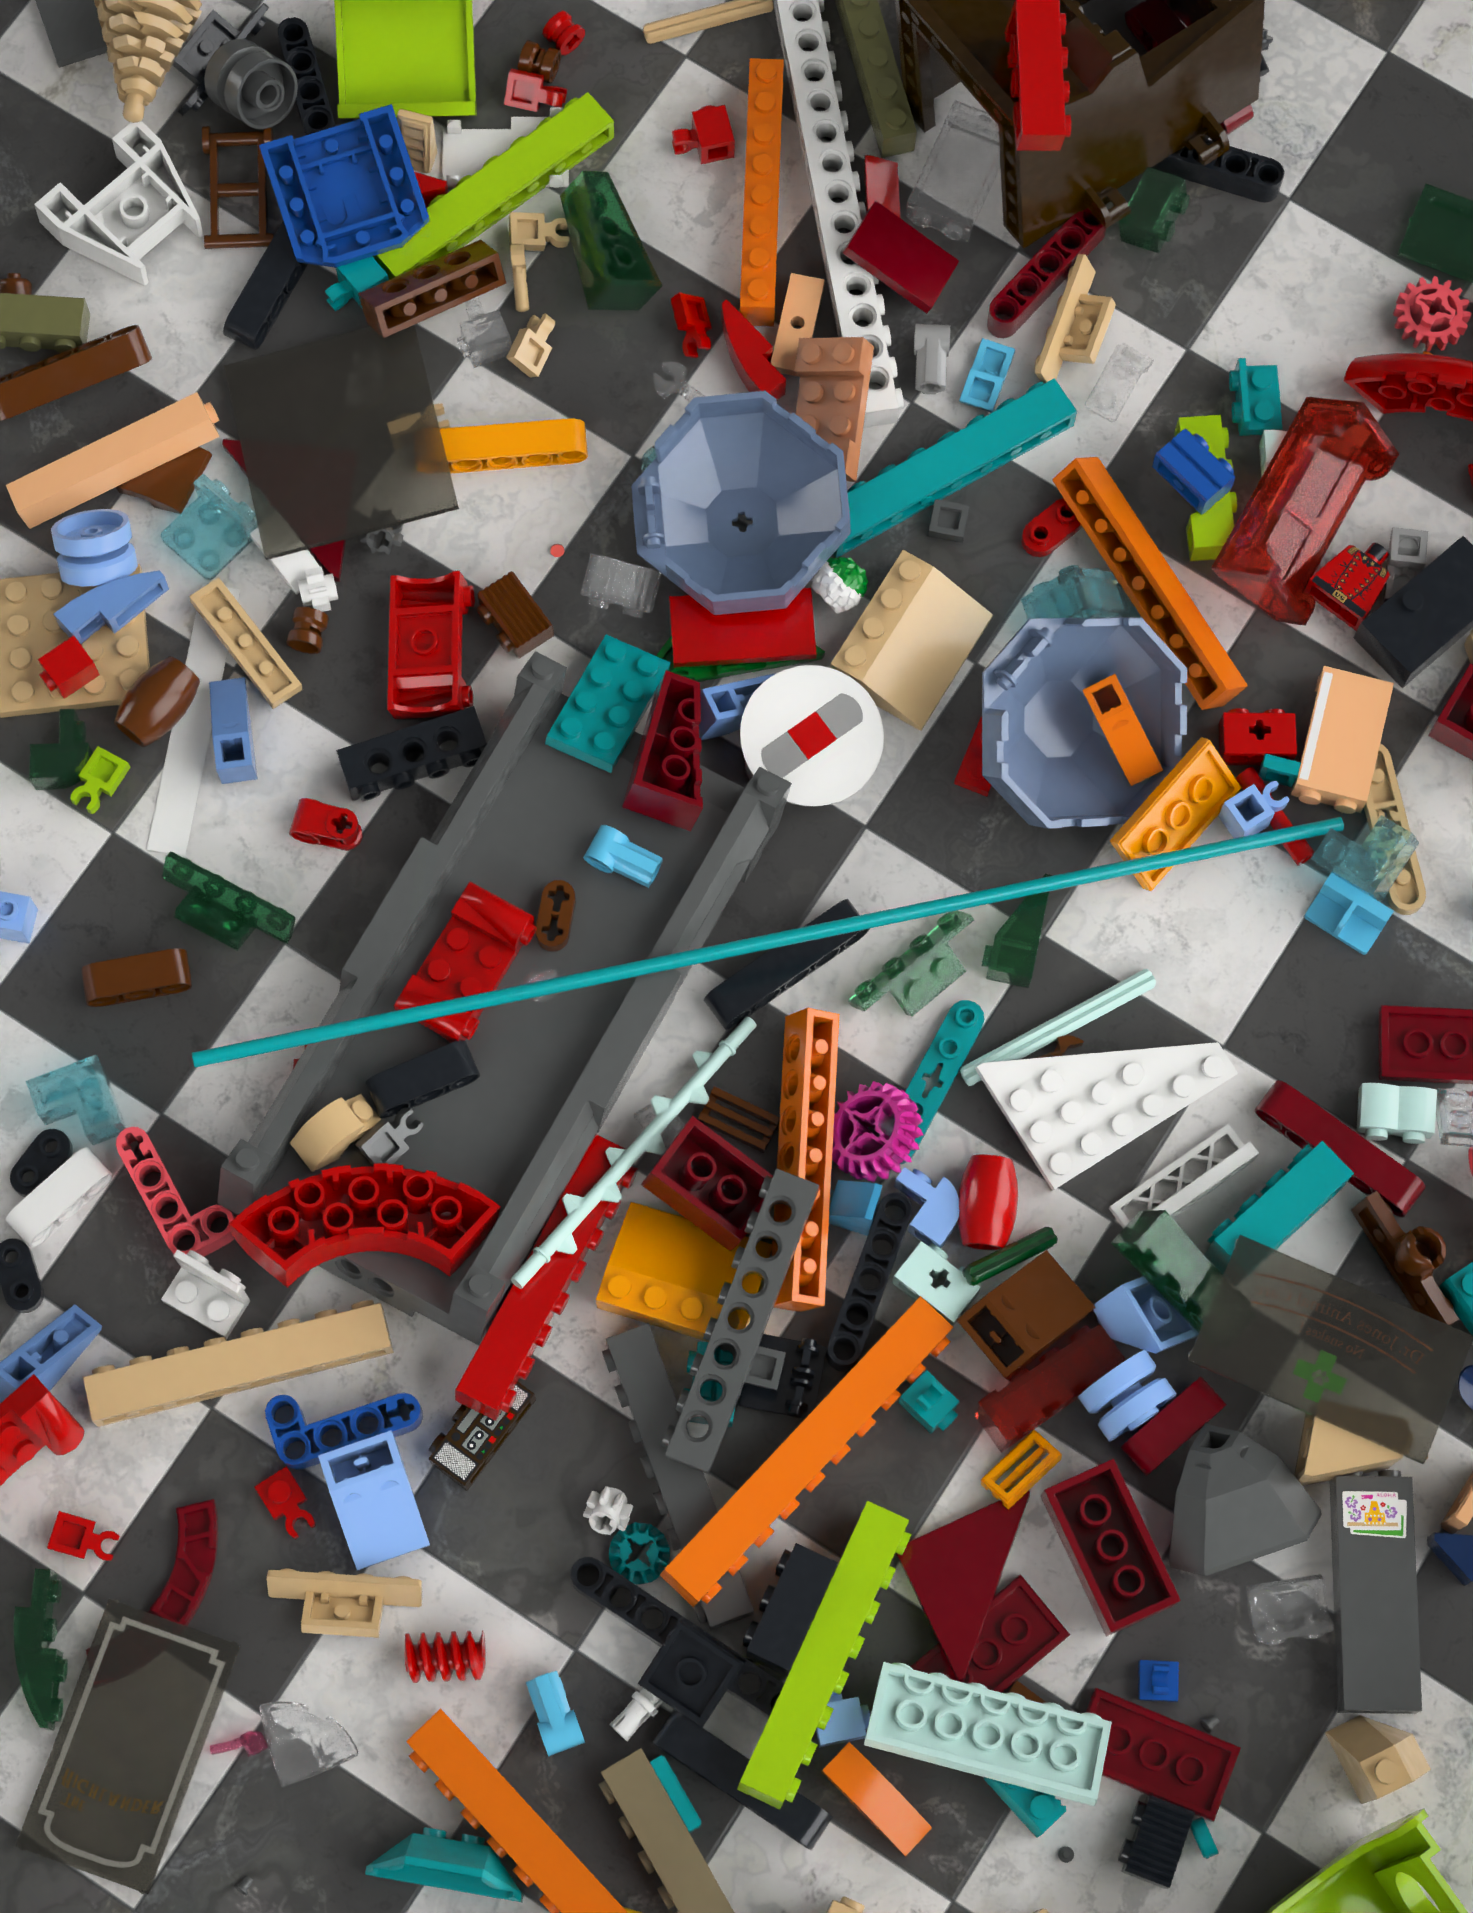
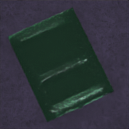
[1397,184,1473,283]

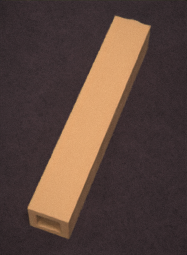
[6,392,220,529]

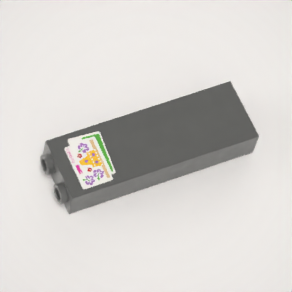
[1329,1470,1422,1714]

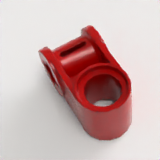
[289,798,363,851]

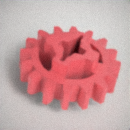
[1393,276,1471,352]

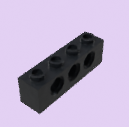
[336,706,487,801]

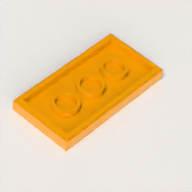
[1110,737,1241,891]

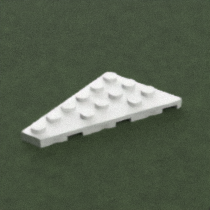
[975,1042,1238,1191]

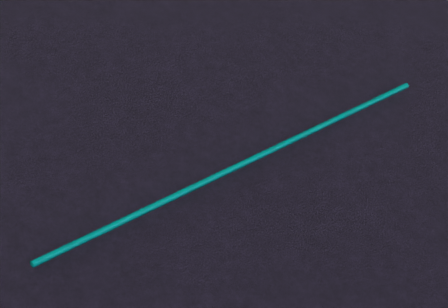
[192,817,1344,1068]

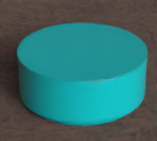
[1190,1817,1219,1859]

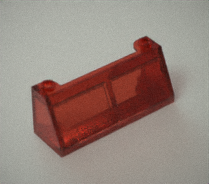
[1211,397,1399,626]

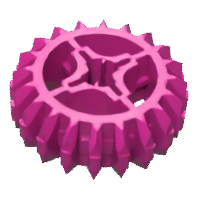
[832,1081,923,1182]

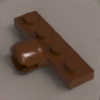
[1351,1191,1459,1337]

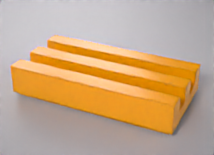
[981,1430,1062,1510]

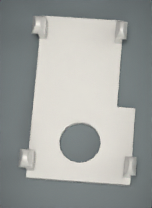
[442,107,569,188]

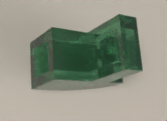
[29,709,93,790]

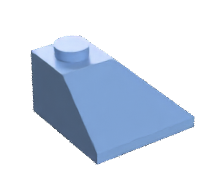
[1093,1270,1200,1354]

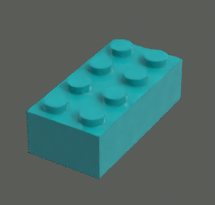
[1204,1141,1354,1287]

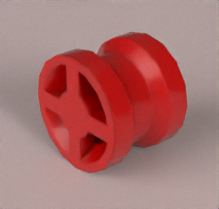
[542,11,586,55]

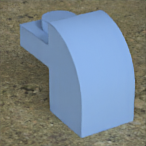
[894,1167,960,1248]

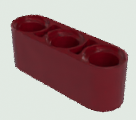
[1120,1376,1227,1476]

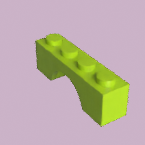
[1174,415,1241,561]

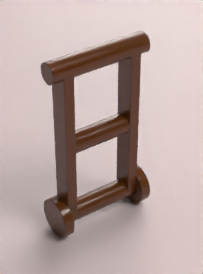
[202,126,274,249]

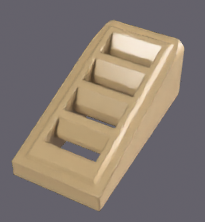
[397,109,437,174]

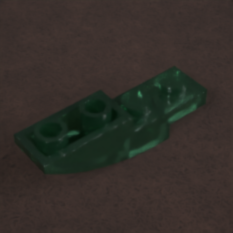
[14,1568,68,1731]

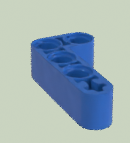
[265,1393,423,1470]

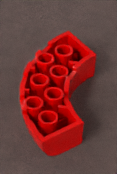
[1344,353,1473,421]
[229,1163,501,1288]

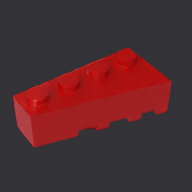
[1005,0,1071,151]

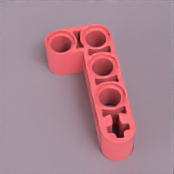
[116,1127,235,1257]

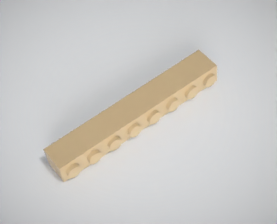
[83,1300,394,1427]

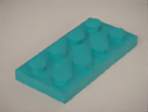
[545,634,671,773]

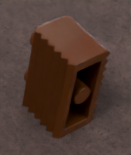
[476,571,554,659]

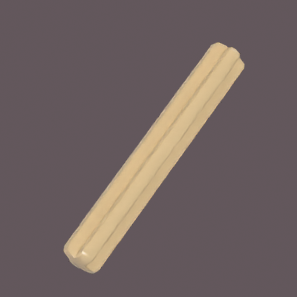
[643,0,774,44]

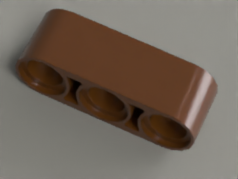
[81,948,192,1007]

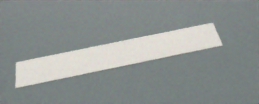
[146,584,240,856]

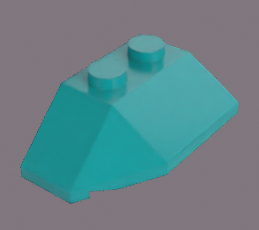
[365,1827,524,1903]

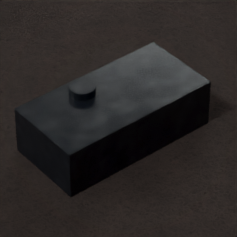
[1353,536,1473,688]

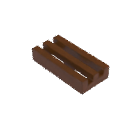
[698,1086,780,1153]

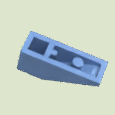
[699,673,776,740]
[0,1304,102,1403]

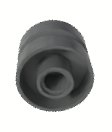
[205,39,298,129]

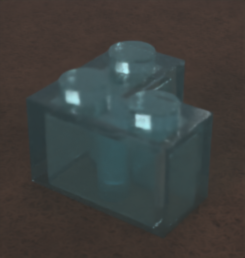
[1021,565,1130,619]
[1311,815,1419,902]
[26,1054,126,1145]

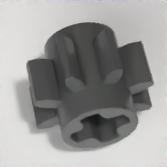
[360,509,404,555]

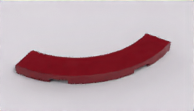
[86,1499,218,1689]

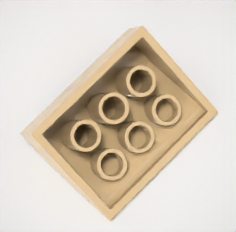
[830,550,993,731]

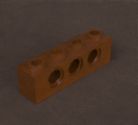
[358,239,507,338]

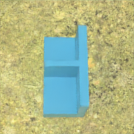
[1304,872,1394,955]

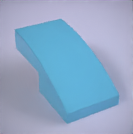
[959,338,1015,413]

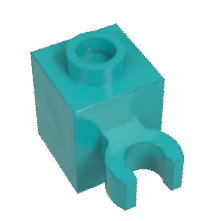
[325,257,389,311]
[898,1370,960,1434]

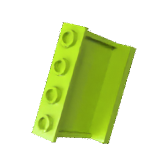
[334,0,477,119]

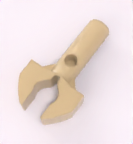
[510,244,529,312]

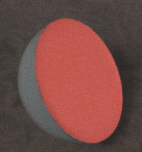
[550,544,565,557]

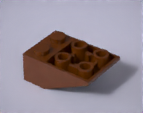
[957,1250,1096,1381]

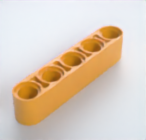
[414,419,588,475]

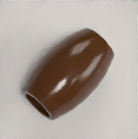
[114,656,200,747]

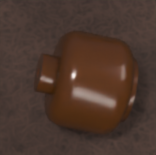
[0,273,32,295]

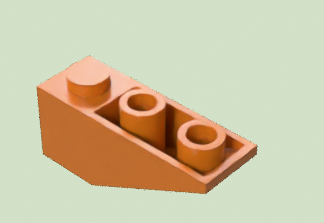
[1082,674,1163,786]

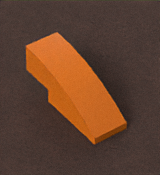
[821,1742,932,1857]

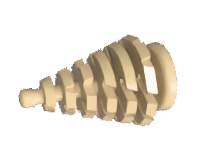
[94,0,202,123]

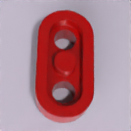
[1021,498,1082,557]

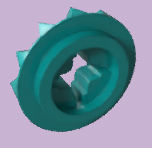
[609,1522,670,1585]

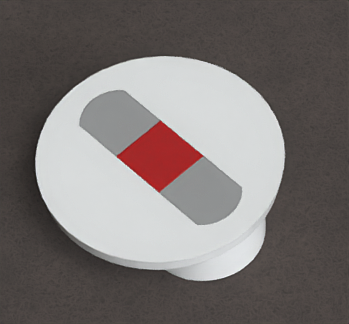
[740,665,884,807]

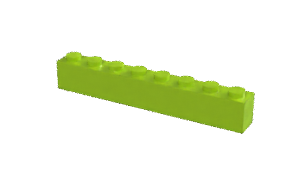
[373,92,614,280]
[737,1501,912,1810]

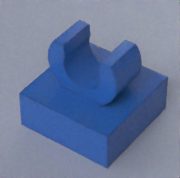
[1138,1660,1179,1702]

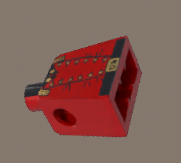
[1304,543,1390,631]

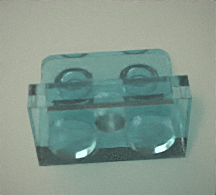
[161,473,257,580]

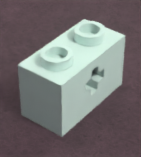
[892,1241,981,1326]

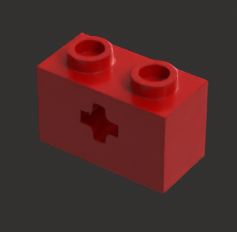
[1218,708,1297,766]

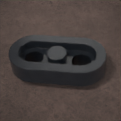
[10,1129,73,1197]
[0,1239,44,1313]

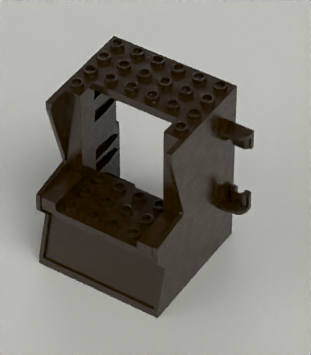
[895,0,1265,249]

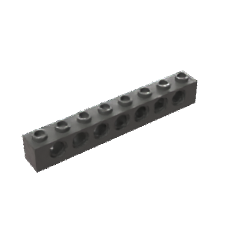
[661,1168,819,1474]

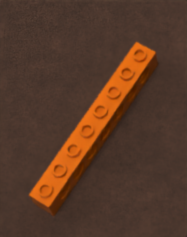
[772,1008,840,1312]

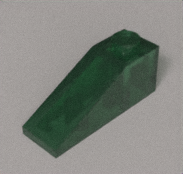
[981,874,1052,988]

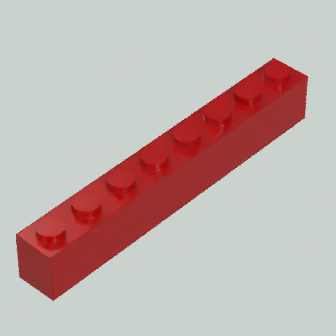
[455,1134,638,1421]

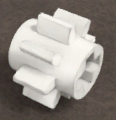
[298,566,339,612]
[583,1486,633,1535]

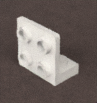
[161,1250,250,1339]

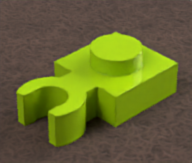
[70,746,131,814]

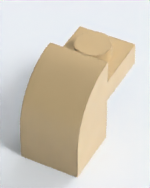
[290,1094,381,1172]

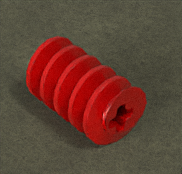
[404,1630,486,1683]

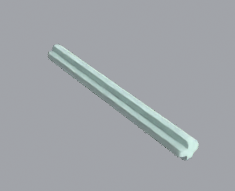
[960,969,1156,1086]

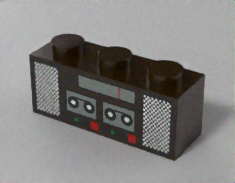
[428,1382,536,1491]

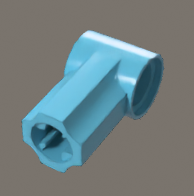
[583,825,663,888]
[526,1671,585,1756]

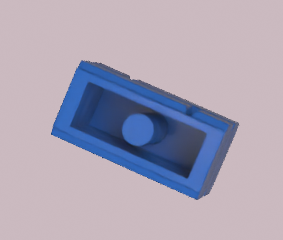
[1152,428,1235,515]

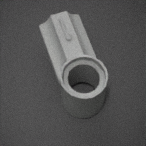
[914,323,950,394]

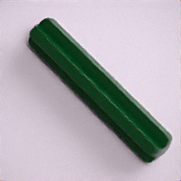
[962,1226,1058,1286]

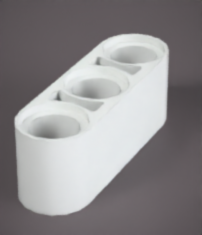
[6,1147,113,1248]

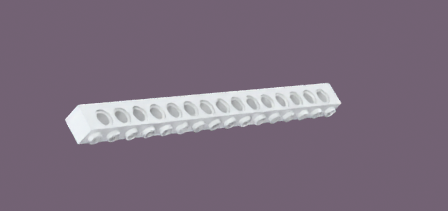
[773,0,904,428]

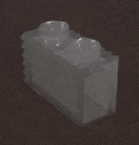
[580,553,662,618]

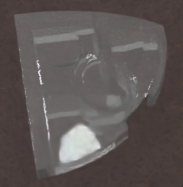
[259,1701,359,1787]

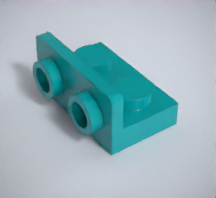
[1229,358,1283,436]

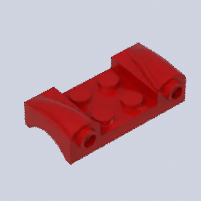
[387,570,475,719]
[393,881,537,1043]
[0,1374,85,1486]

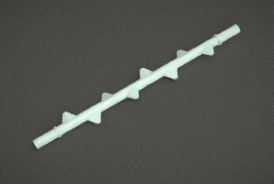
[510,1017,757,1289]

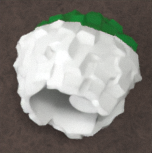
[811,557,868,614]

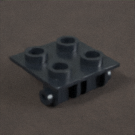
[739,1334,827,1419]

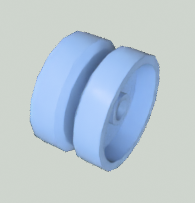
[51,509,138,587]
[1078,1350,1177,1442]

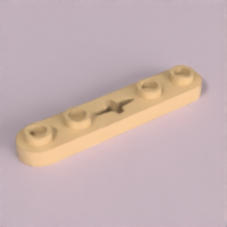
[1364,744,1426,915]

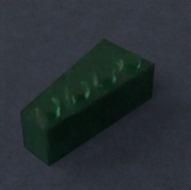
[560,171,663,310]
[1111,1210,1256,1349]

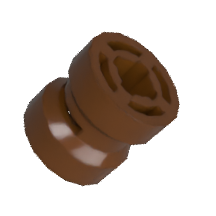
[518,40,561,83]
[286,607,329,654]

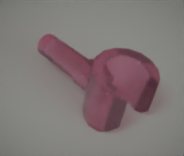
[210,1731,268,1757]

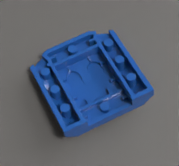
[259,104,430,268]

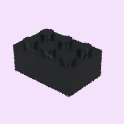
[742,1543,838,1677]

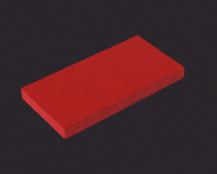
[669,588,817,668]

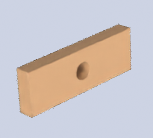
[771,273,825,377]

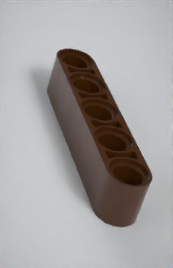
[0,325,152,421]

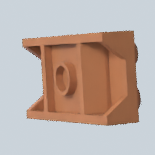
[795,337,874,482]

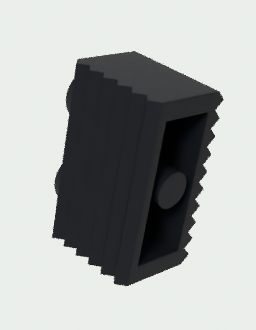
[1118,1795,1195,1889]

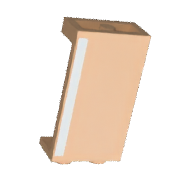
[1291,666,1394,814]

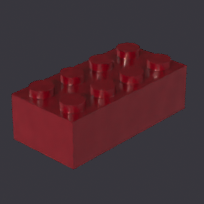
[1040,1459,1181,1637]

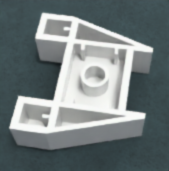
[34,121,203,286]

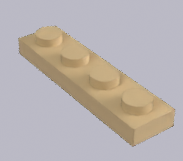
[189,577,302,709]

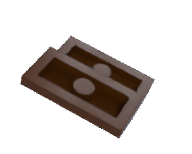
[115,447,212,514]

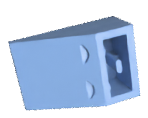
[318,1430,430,1571]

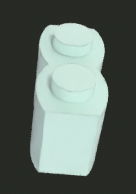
[1356,1083,1437,1144]

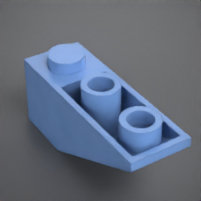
[209,677,258,784]

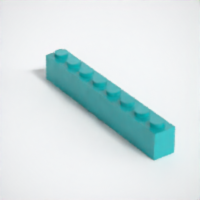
[833,378,1077,558]

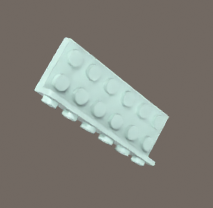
[864,1662,1112,1806]

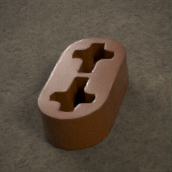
[536,880,576,952]

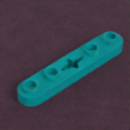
[900,1000,985,1164]

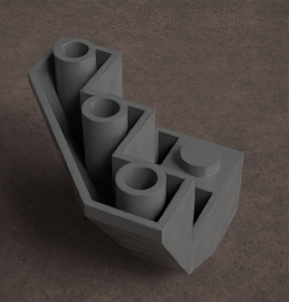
[1169,1424,1322,1576]

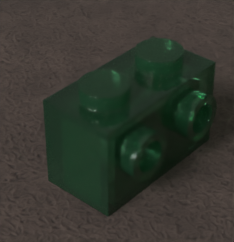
[1119,167,1190,253]

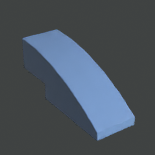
[54,570,169,644]

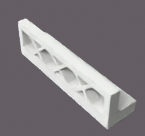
[1109,1123,1259,1245]

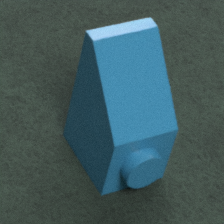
[829,1180,883,1236]

